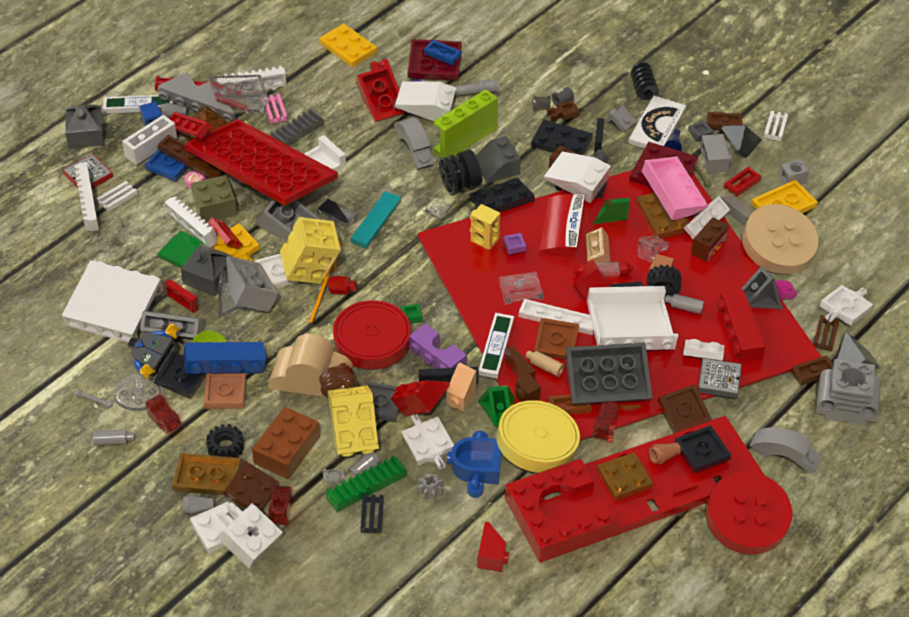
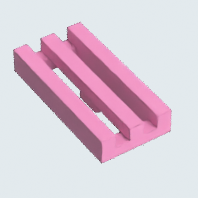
[263,94,288,124]

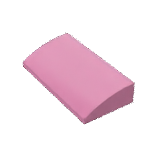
[642,156,708,220]

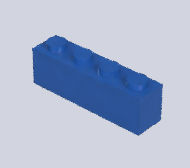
[183,342,266,374]

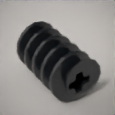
[631,62,659,100]

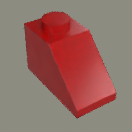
[477,522,510,572]

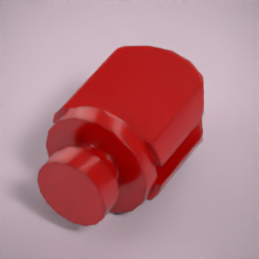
[327,276,357,295]

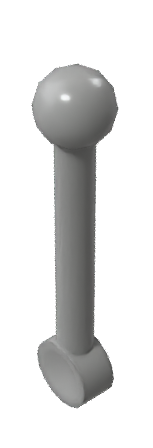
[75,389,112,409]

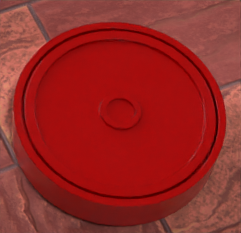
[333,300,411,369]
[706,471,792,555]

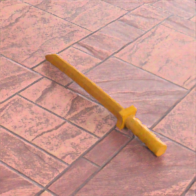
[309,242,342,323]

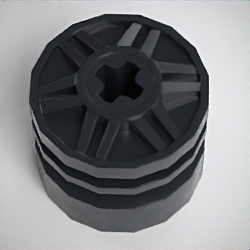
[439,149,482,194]

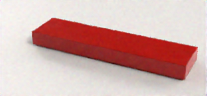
[169,112,212,140]

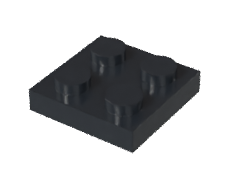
[154,351,206,399]
[674,425,731,473]

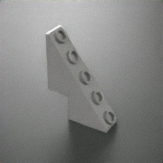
[158,72,235,123]

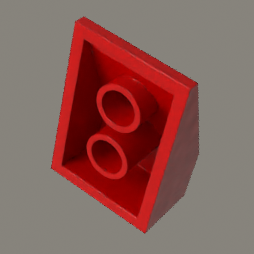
[356,65,407,123]

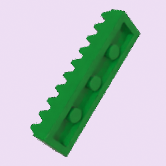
[326,455,407,512]

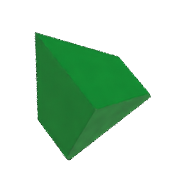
[593,198,630,224]
[478,386,516,426]

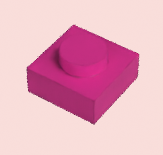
[775,280,797,299]

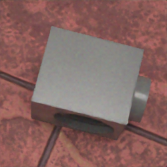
[779,159,809,185]

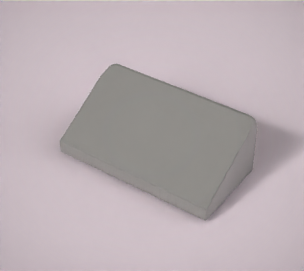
[721,196,753,226]

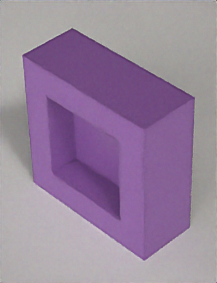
[503,233,526,255]

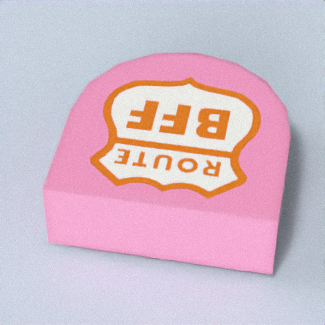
[184,171,206,188]

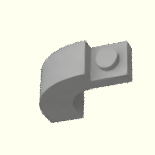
[394,117,434,170]

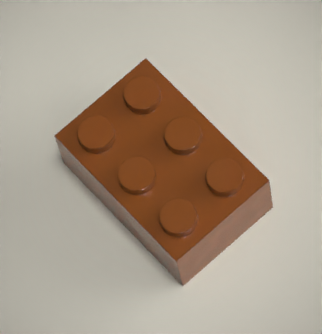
[252,407,320,480]

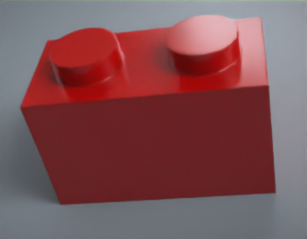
[390,380,450,416]

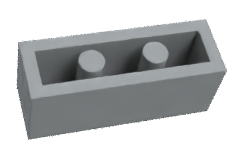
[140,311,205,338]

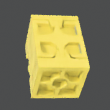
[280,217,341,284]
[327,385,379,456]

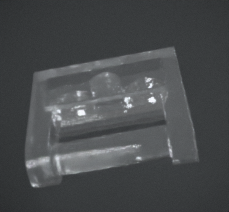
[499,272,543,305]

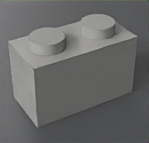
[700,134,732,173]

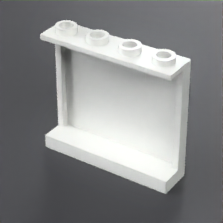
[62,260,163,343]
[587,286,678,350]

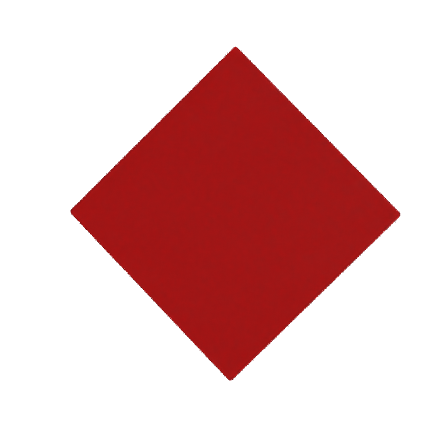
[418,170,821,441]

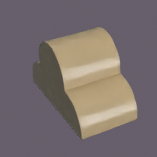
[268,334,354,397]

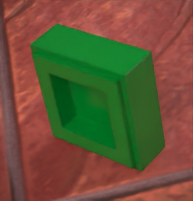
[400,304,423,324]

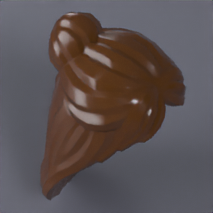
[319,363,358,398]

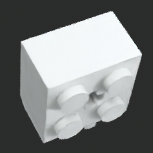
[218,503,283,569]

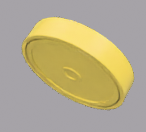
[496,401,580,473]

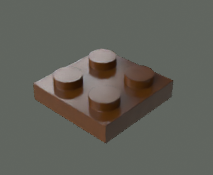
[658,384,712,433]
[223,460,279,511]

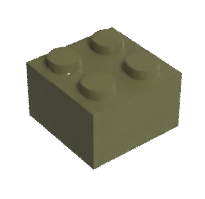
[191,175,237,222]

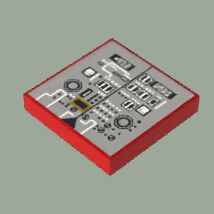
[62,154,113,188]

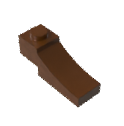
[505,345,541,401]

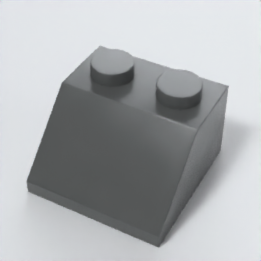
[476,136,521,184]

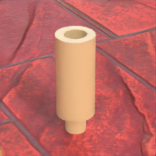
[526,351,564,377]

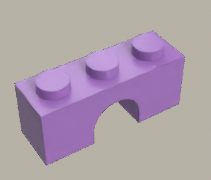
[409,323,467,369]

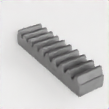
[270,108,324,146]

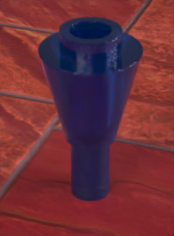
[664,129,682,151]

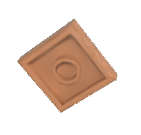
[204,373,246,409]

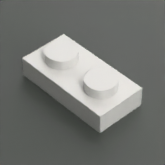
[683,339,724,361]

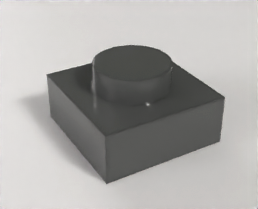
[688,120,713,142]

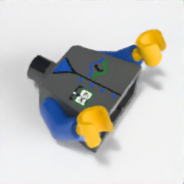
[128,324,180,380]

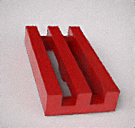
[723,167,762,197]
[208,217,242,249]
[165,279,199,313]

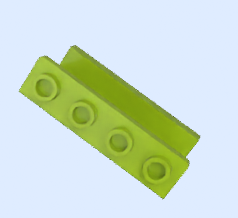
[433,90,498,158]

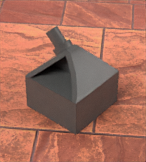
[65,105,104,148]
[181,244,233,296]

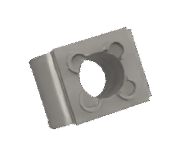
[816,359,881,426]

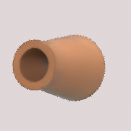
[649,442,681,464]

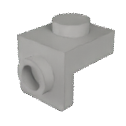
[605,106,636,133]

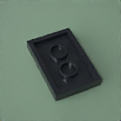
[531,119,593,155]
[469,178,535,212]

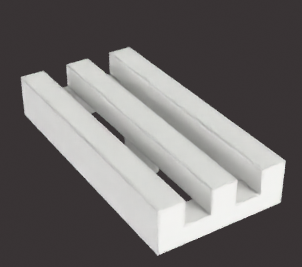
[764,111,788,141]
[97,181,138,212]

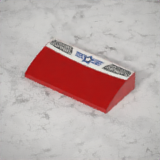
[539,194,585,258]

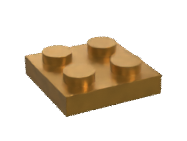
[597,452,653,501]

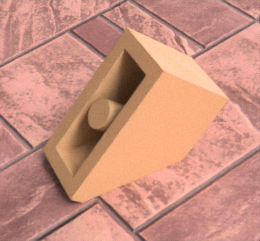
[447,363,476,412]

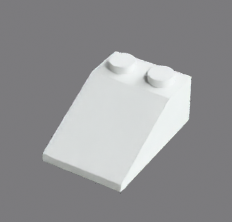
[395,82,456,121]
[544,152,611,203]

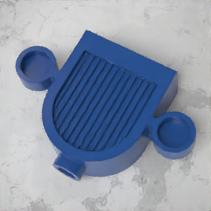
[447,431,502,498]

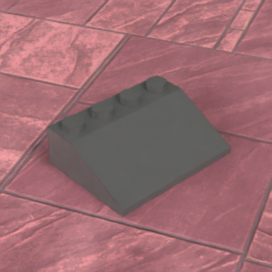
[564,342,652,405]

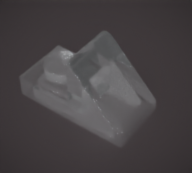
[638,235,670,263]

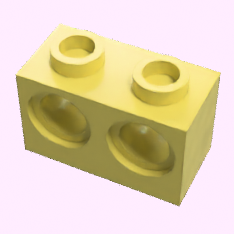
[470,204,500,250]

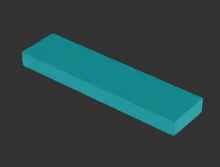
[350,191,401,249]

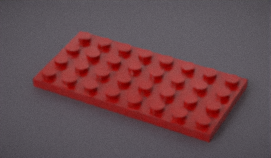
[185,119,338,205]

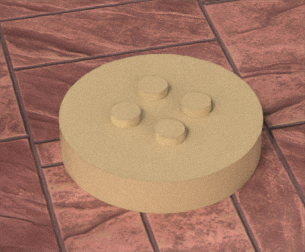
[742,204,818,274]

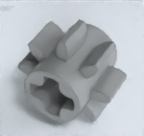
[418,473,443,499]

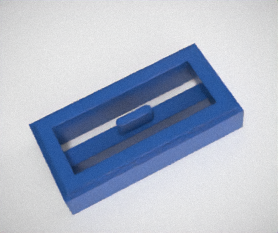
[424,40,462,65]

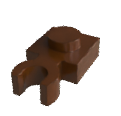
[547,100,580,122]

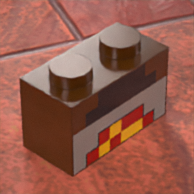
[691,217,729,262]

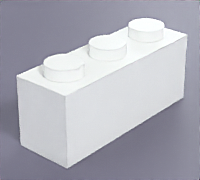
[122,115,177,165]

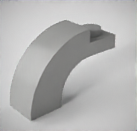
[750,427,822,474]

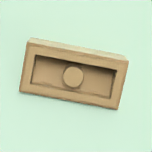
[586,228,610,263]

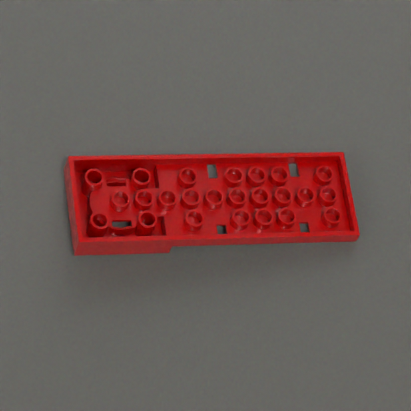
[505,415,764,563]

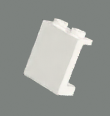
[304,135,346,172]

